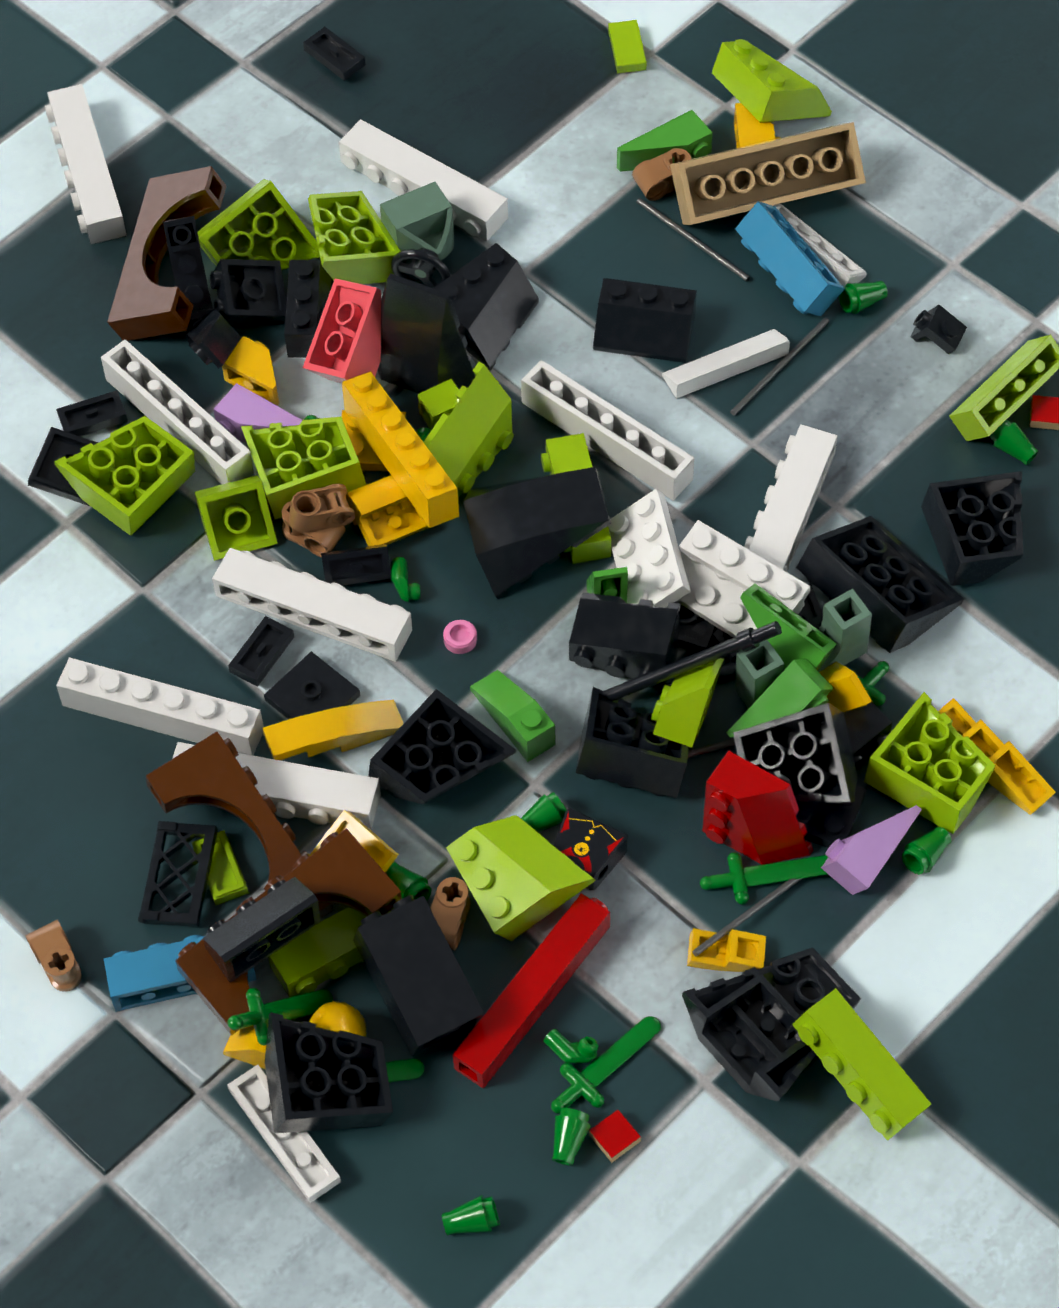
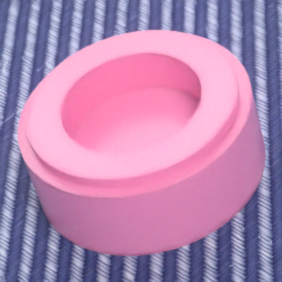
[443,620,477,654]

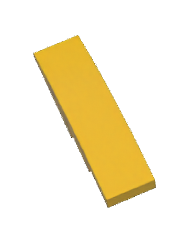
[938,698,1056,815]
[263,699,404,761]

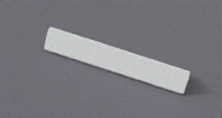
[772,204,867,288]
[662,329,790,399]

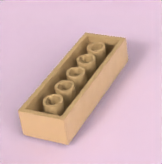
[670,122,866,225]

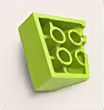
[712,39,832,123]
[197,179,320,270]
[308,191,400,284]
[424,361,514,498]
[54,416,195,536]
[241,416,366,519]
[864,692,996,834]
[446,815,596,941]

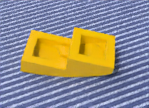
[687,928,766,972]

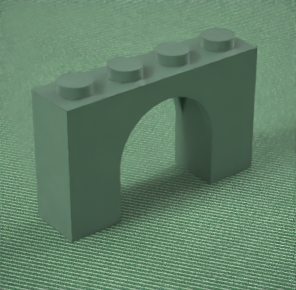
[735,589,872,709]

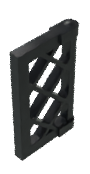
[138,821,218,927]

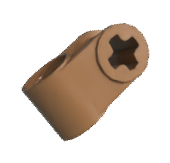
[632,148,691,201]
[289,484,355,533]
[282,501,346,557]
[430,877,471,951]
[25,919,82,992]

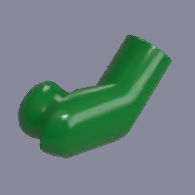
[391,557,421,602]
[543,1029,599,1063]

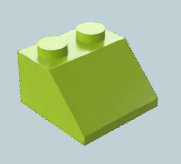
[194,475,278,561]
[651,658,724,748]

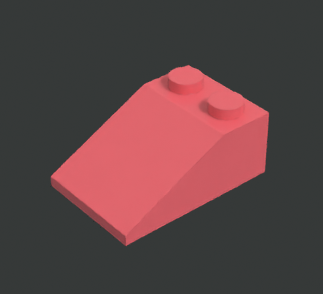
[302,278,381,383]

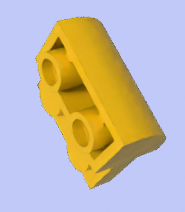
[346,475,429,546]

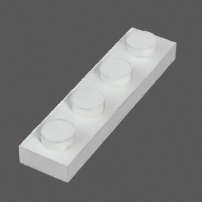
[679,520,811,613]
[227,1065,341,1203]

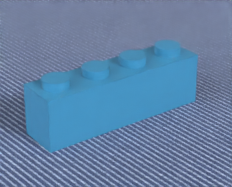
[735,201,845,316]
[103,935,257,1012]

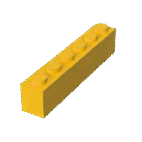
[342,371,459,528]

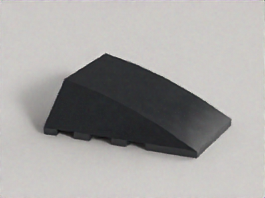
[377,273,476,394]
[464,467,611,599]
[682,947,861,1102]

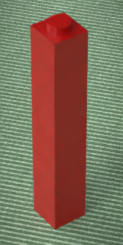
[453,893,610,1089]

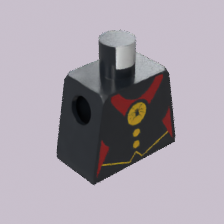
[553,807,628,890]

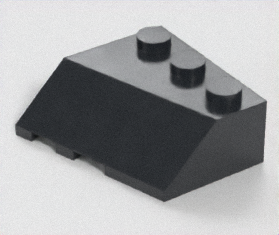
[433,243,539,371]
[921,471,1023,586]
[569,593,680,688]
[576,687,689,798]
[368,689,517,804]
[733,703,858,803]
[265,1012,393,1134]

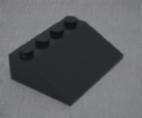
[796,516,964,653]

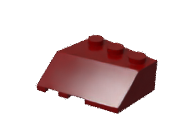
[702,750,814,865]

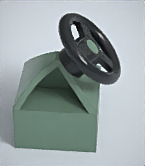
[380,181,454,288]

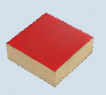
[1030,395,1059,430]
[589,1110,641,1163]

